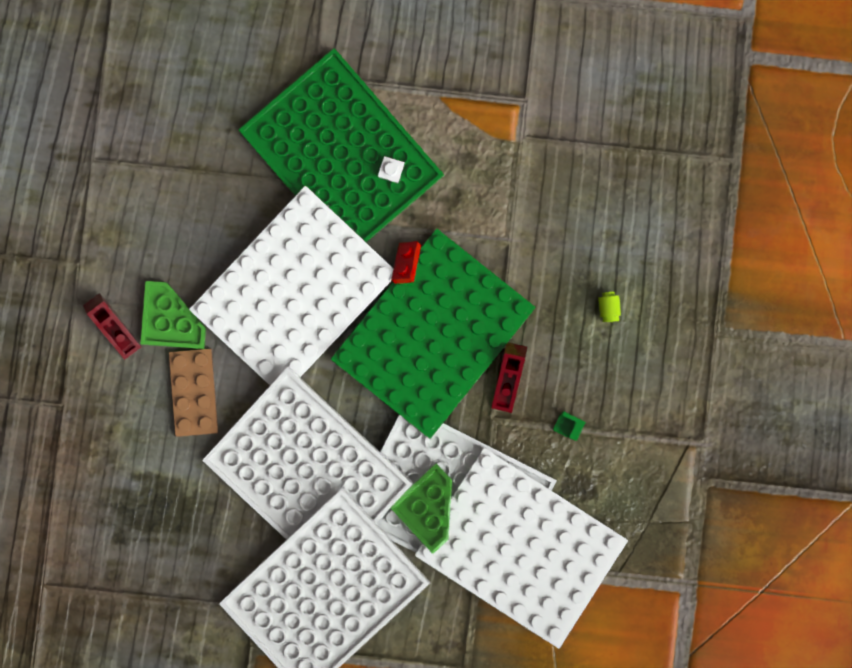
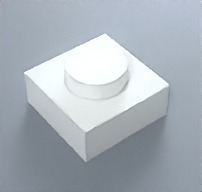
[378,156,405,183]

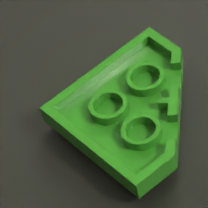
[140,281,206,349]
[391,463,452,554]

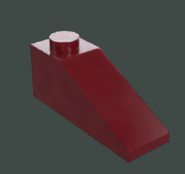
[83,293,141,360]
[491,342,527,413]

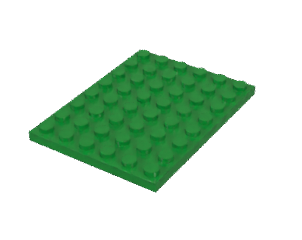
[239,48,445,243]
[331,229,536,439]

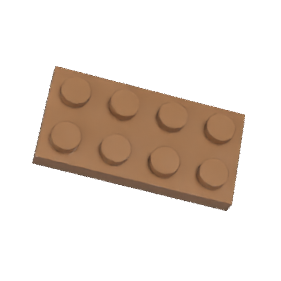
[169,349,218,437]

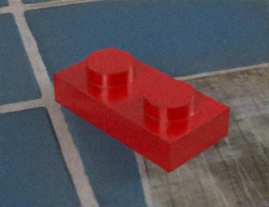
[391,241,421,284]

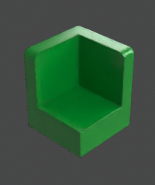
[553,411,586,441]

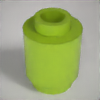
[598,292,621,323]

